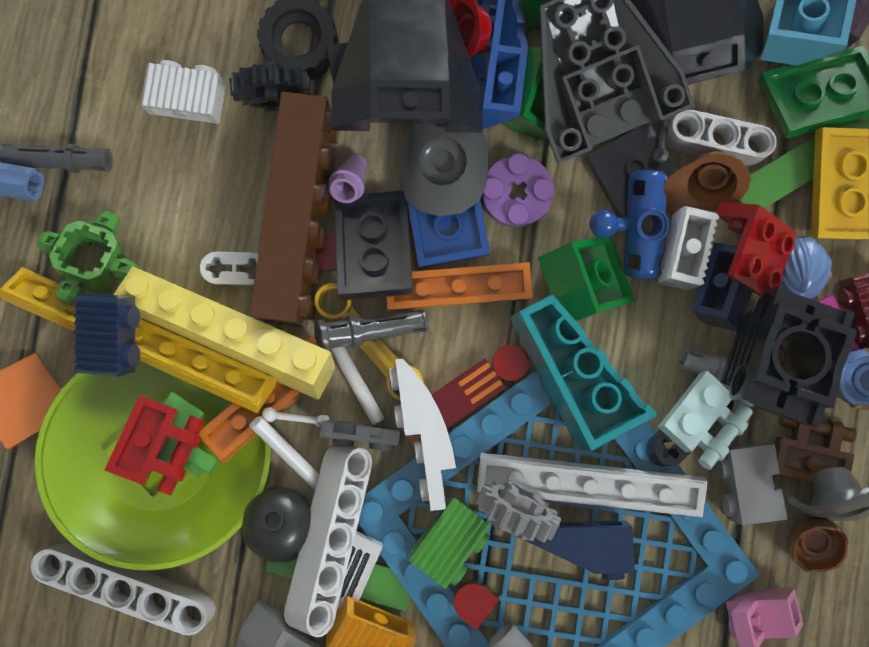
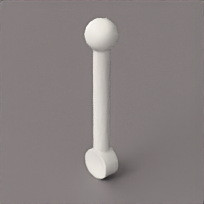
[262,407,330,427]

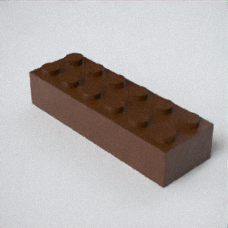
[250,92,340,328]

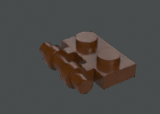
[775,417,857,482]

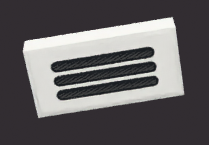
[337,531,383,609]

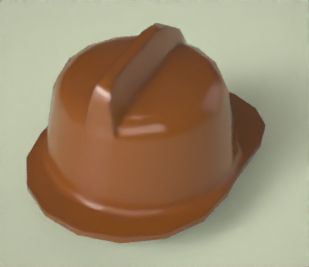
[664,151,751,215]

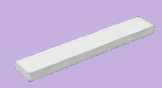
[477,453,708,517]

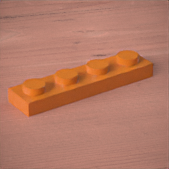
[387,262,533,311]
[199,336,336,464]

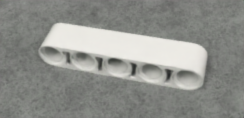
[284,445,372,637]
[30,543,216,636]

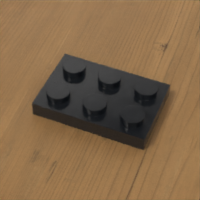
[334,191,413,300]

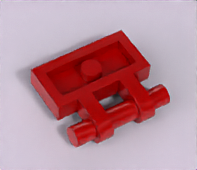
[104,395,205,496]

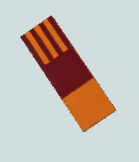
[395,358,505,449]

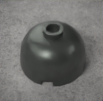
[242,486,311,563]

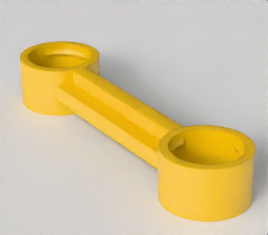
[315,283,424,401]

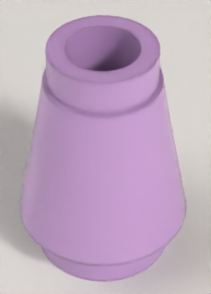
[329,154,367,203]

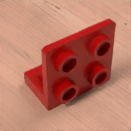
[716,201,797,296]

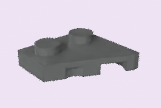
[319,419,402,451]

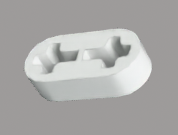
[200,251,258,287]

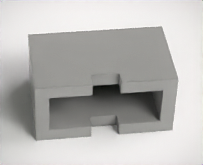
[716,442,787,526]

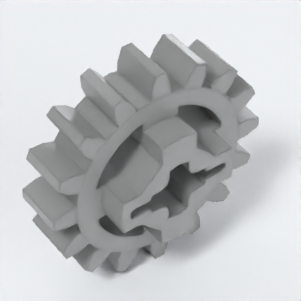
[476,480,561,542]

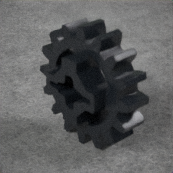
[229,60,311,112]

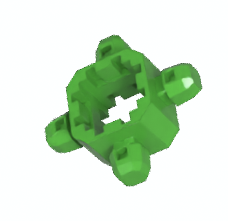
[37,210,139,306]

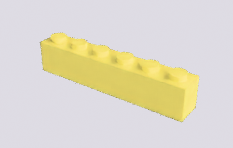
[114,266,335,400]

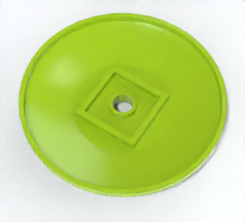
[35,361,271,571]

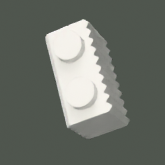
[140,60,226,124]
[657,206,719,291]

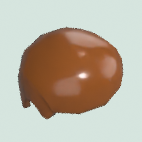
[787,516,849,572]

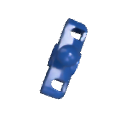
[589,170,669,279]

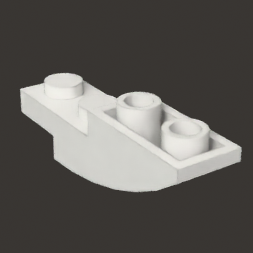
[389,359,456,511]

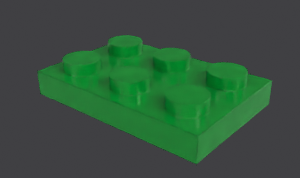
[758,45,869,139]

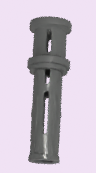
[314,309,428,351]

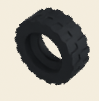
[257,0,339,80]

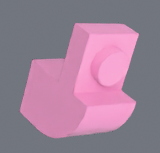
[726,587,804,647]

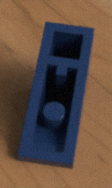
[524,521,635,580]

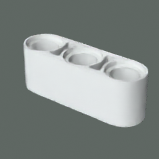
[665,109,776,167]

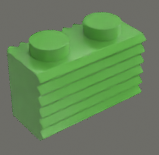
[406,497,491,589]

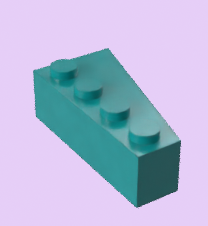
[510,295,658,451]

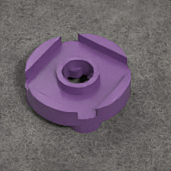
[483,153,555,227]

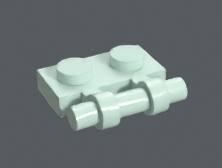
[658,371,753,470]

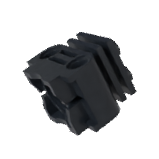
[720,286,857,427]

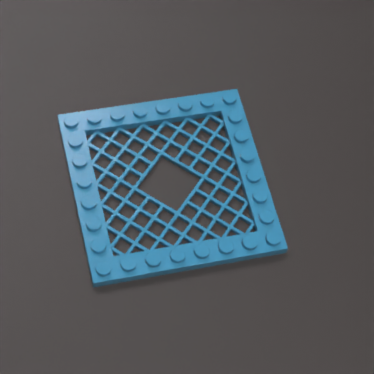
[358,369,760,647]

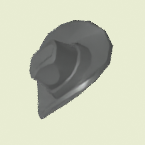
[401,123,488,217]
[787,467,869,521]

